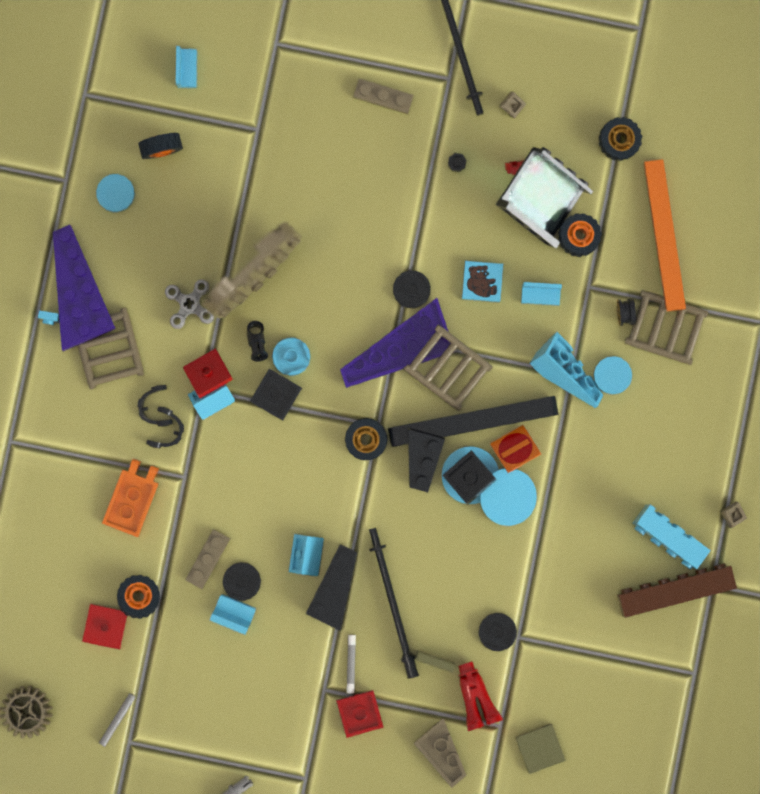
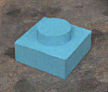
[38,310,60,325]

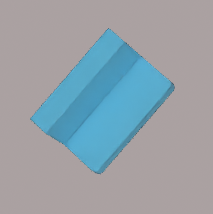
[176,46,197,88]
[521,282,562,306]
[188,384,235,420]
[289,534,324,576]
[210,594,256,635]

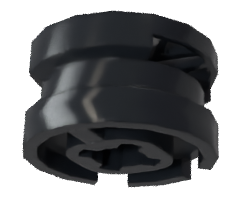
[617,298,636,326]

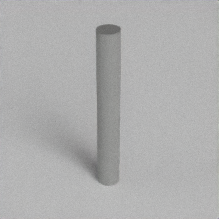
[99,693,136,747]

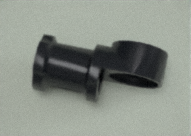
[247,321,268,362]

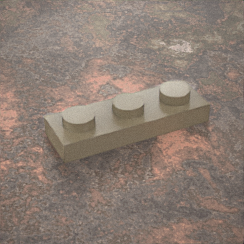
[354,79,414,114]
[185,529,231,589]

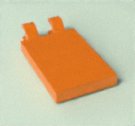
[102,459,159,537]

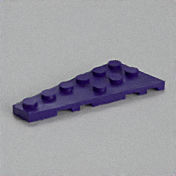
[53,225,116,352]
[340,298,455,388]

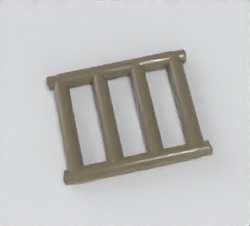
[625,290,708,365]
[78,308,144,389]
[404,325,493,411]

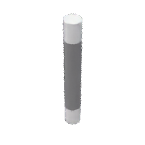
[347,635,356,693]

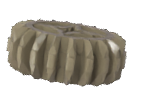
[0,686,53,739]

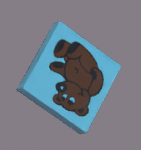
[462,261,503,302]

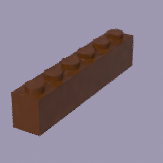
[617,563,737,618]

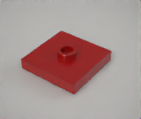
[183,348,233,398]
[82,604,128,650]
[336,690,384,738]

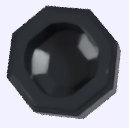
[448,153,467,172]

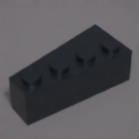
[306,544,358,631]

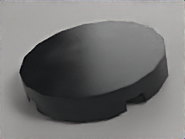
[393,270,431,309]
[222,562,261,601]
[478,613,517,651]

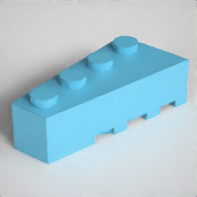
[632,505,711,570]

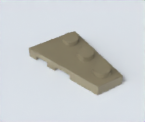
[414,718,466,788]

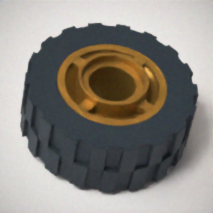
[598,117,642,161]
[345,418,387,461]

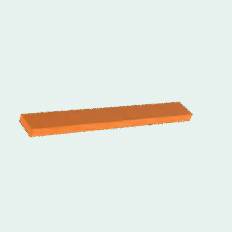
[644,159,686,312]

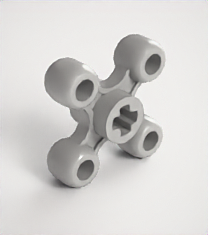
[165,279,215,329]

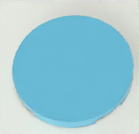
[442,447,499,504]
[479,468,537,526]

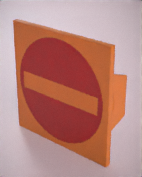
[490,425,541,473]

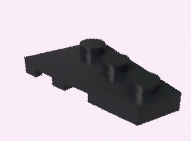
[408,427,445,492]

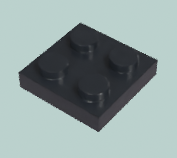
[250,369,302,421]
[442,450,497,505]

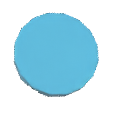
[96,174,135,212]
[272,337,311,376]
[593,356,632,395]

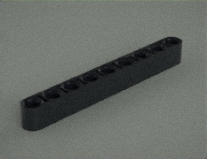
[388,396,559,447]

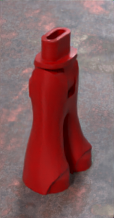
[458,661,503,731]

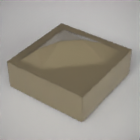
[499,91,526,119]
[720,502,747,528]

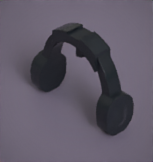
[137,385,173,427]
[146,406,184,449]

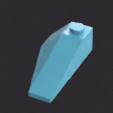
[530,332,603,408]

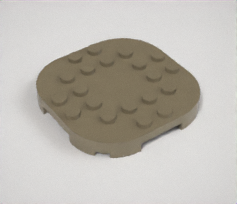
[203,222,302,318]

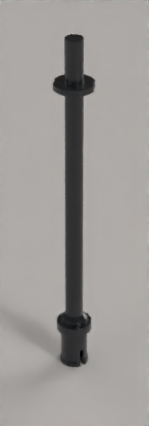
[441,0,484,116]
[369,528,419,679]

